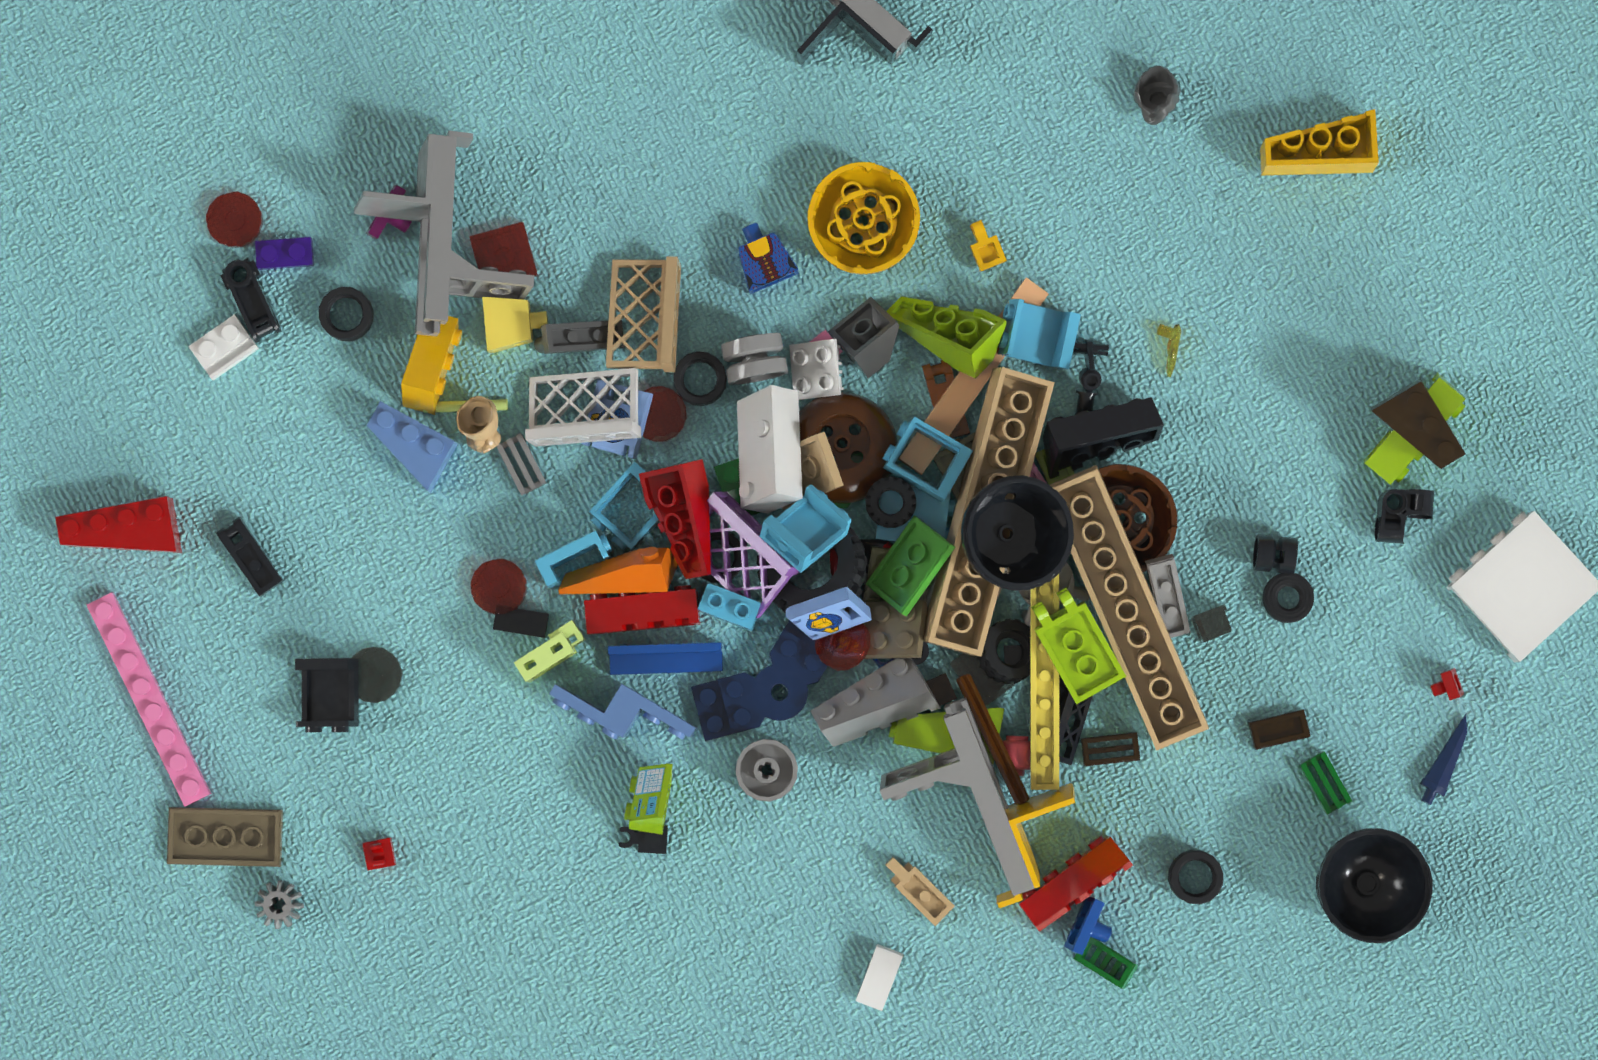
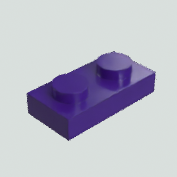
[255,237,314,270]

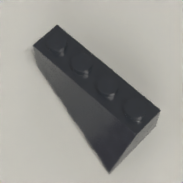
[1043,397,1164,479]

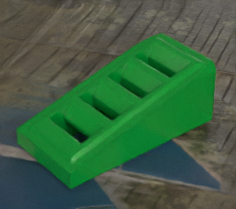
[1073,937,1139,989]

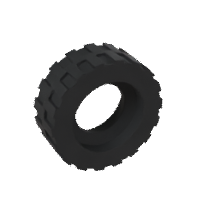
[977,619,1030,684]

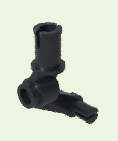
[1073,340,1109,415]

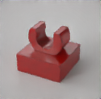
[1431,668,1464,700]
[362,837,396,871]

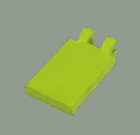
[1031,587,1126,704]

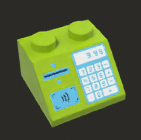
[624,763,673,835]

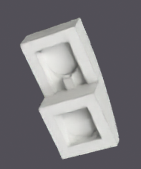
[856,944,903,1011]

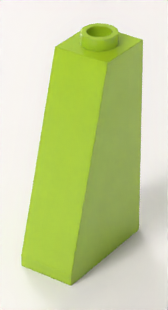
[889,707,1004,764]

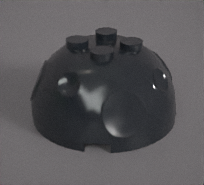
[1316,828,1433,943]

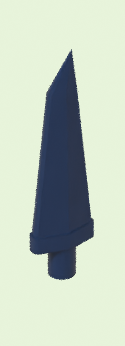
[1420,714,1467,805]

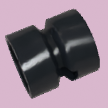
[1253,534,1298,574]

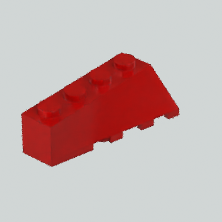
[1018,835,1134,932]

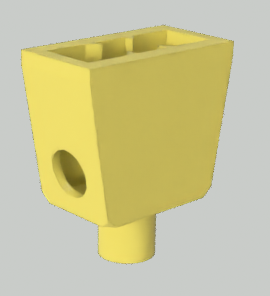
[482,297,548,353]

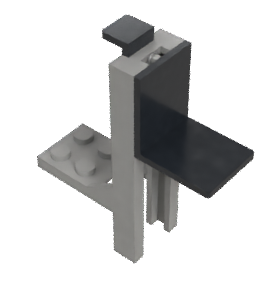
[797,0,933,65]

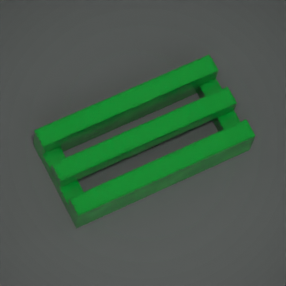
[1299,751,1352,815]

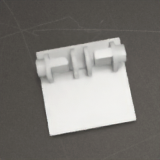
[789,339,844,400]

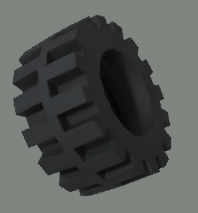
[865,476,916,528]

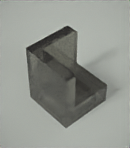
[1190,604,1232,643]

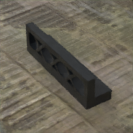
[1059,675,1093,766]

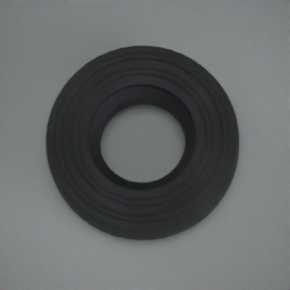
[1263,573,1314,623]

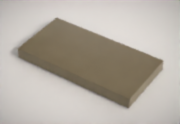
[167,807,283,867]

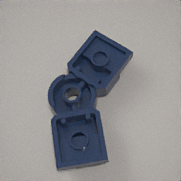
[691,620,842,741]

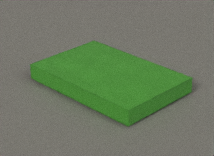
[866,515,955,617]

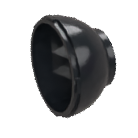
[961,475,1074,591]

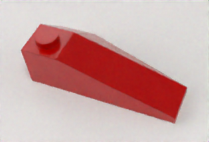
[639,459,711,579]

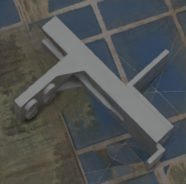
[354,131,534,337]

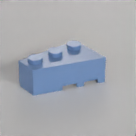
[367,401,458,493]

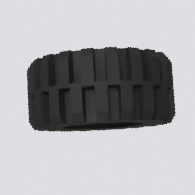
[756,527,869,613]

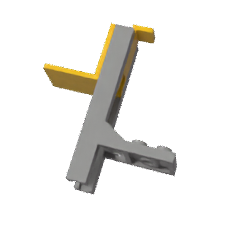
[880,697,1075,908]

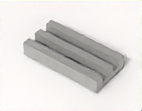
[496,433,547,496]

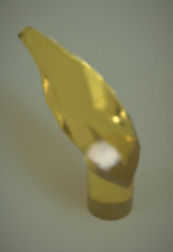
[1157,324,1181,377]

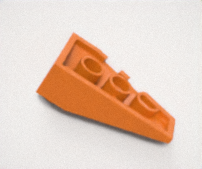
[558,547,678,594]

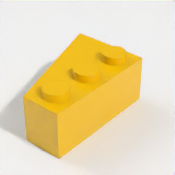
[401,316,462,415]

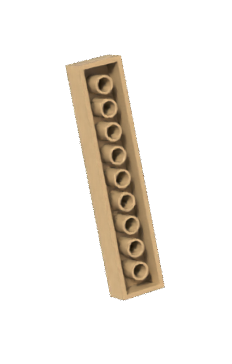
[923,367,1055,657]
[1050,465,1209,751]

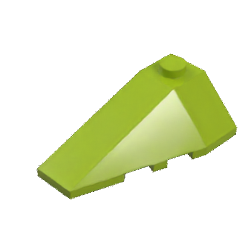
[886,296,1007,379]

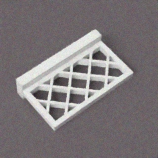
[525,368,641,447]

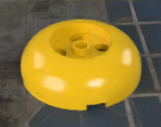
[808,162,920,275]

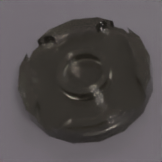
[352,647,403,703]

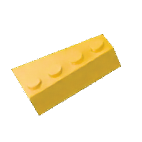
[1260,109,1379,176]

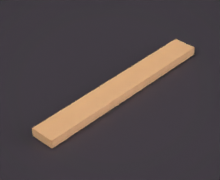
[898,277,1049,475]

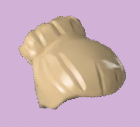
[456,396,501,453]

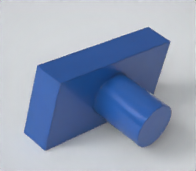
[1064,896,1112,955]

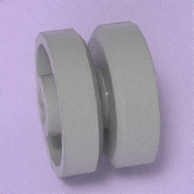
[721,333,788,385]
[736,739,798,802]

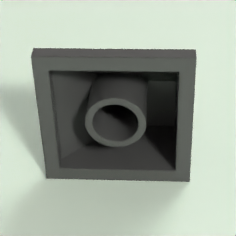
[828,297,899,378]

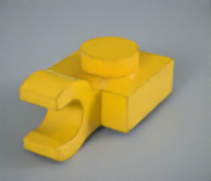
[970,220,1007,272]

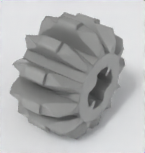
[255,880,304,929]

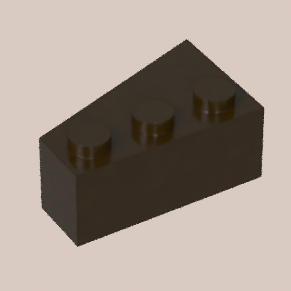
[1371,379,1466,469]

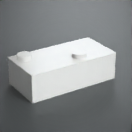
[737,385,803,514]

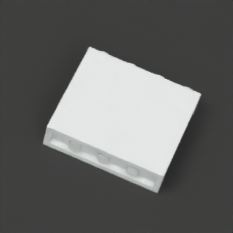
[1446,511,1598,663]

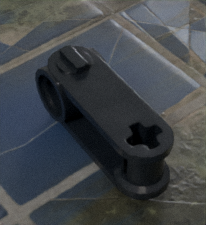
[220,258,282,343]

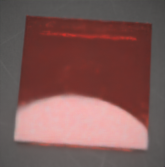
[469,222,538,277]

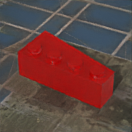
[55,496,182,553]
[584,585,701,635]

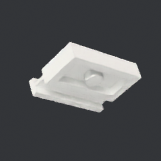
[188,314,259,380]

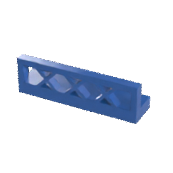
[608,642,723,675]

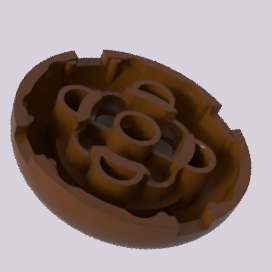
[799,392,897,504]
[1099,464,1177,572]

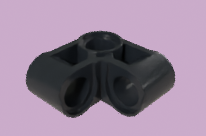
[1374,489,1434,544]

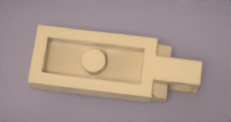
[885,857,955,926]

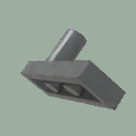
[534,320,625,354]

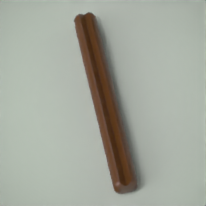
[956,674,1029,805]

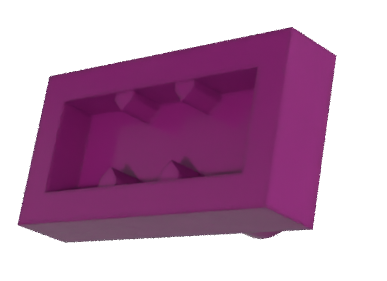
[366,185,412,239]

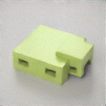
[513,620,586,683]

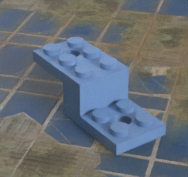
[549,684,697,740]

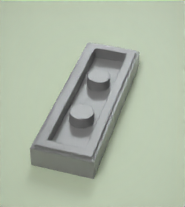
[1145,554,1191,638]

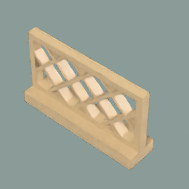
[606,256,681,372]

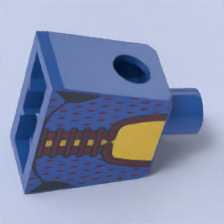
[738,223,799,295]

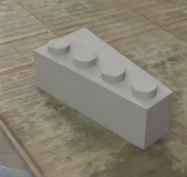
[811,658,941,747]

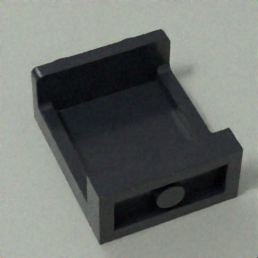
[295,658,359,732]

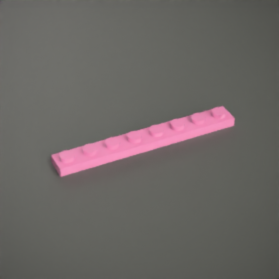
[87,592,212,807]

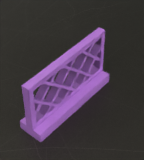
[707,492,799,618]

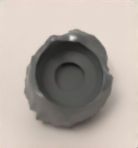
[1133,65,1181,125]

